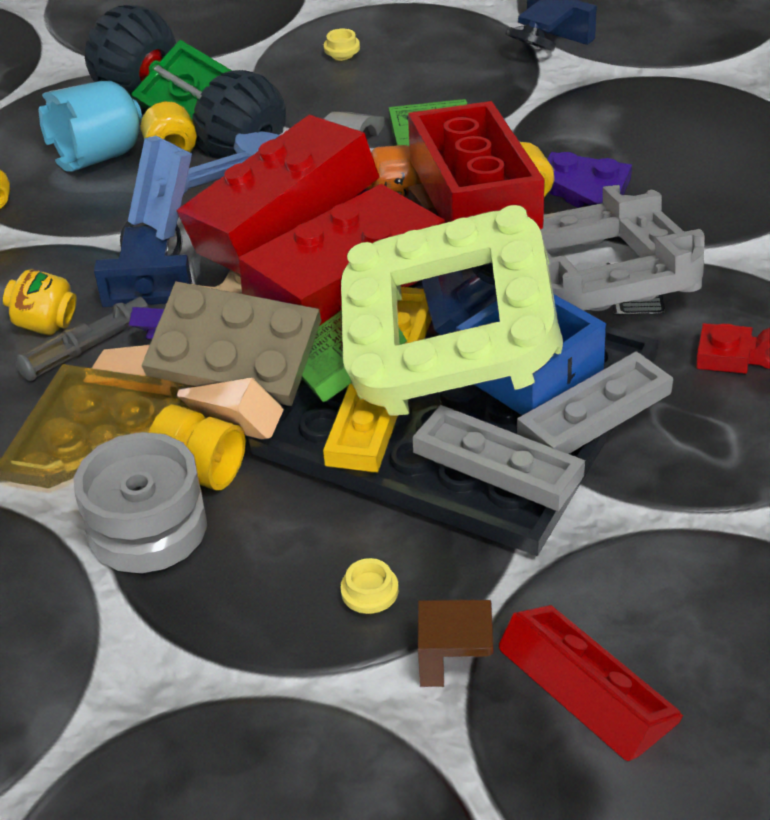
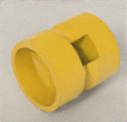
[149,404,246,490]

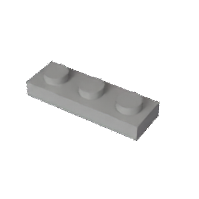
[517,351,673,454]
[413,405,585,512]

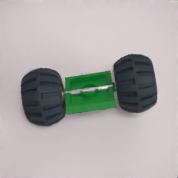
[84,5,286,159]

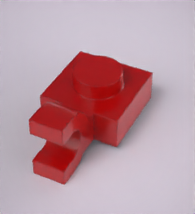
[697,323,770,374]

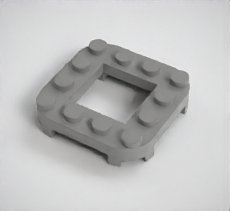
[540,185,705,311]

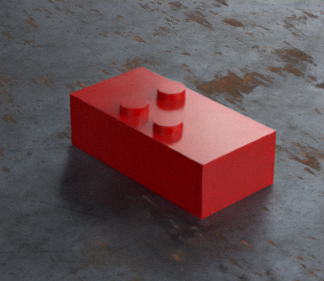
[408,101,545,230]
[176,115,380,274]
[238,184,445,326]

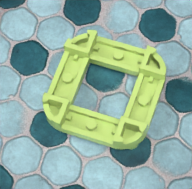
[341,205,563,416]

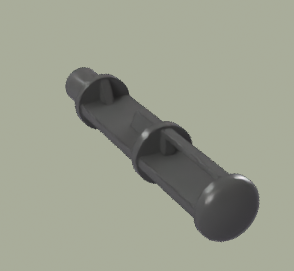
[16,297,149,381]

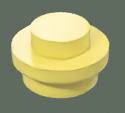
[324,28,360,61]
[341,558,399,614]

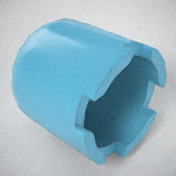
[38,81,142,171]

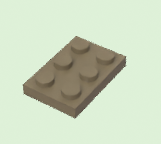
[141,281,321,406]

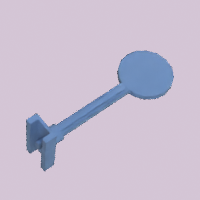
[128,131,280,240]

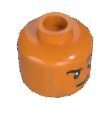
[366,145,422,198]

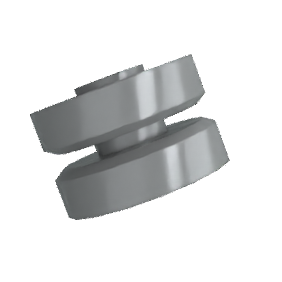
[74,432,207,574]

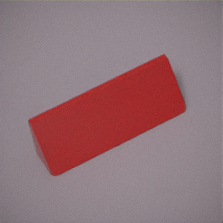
[499,605,684,761]

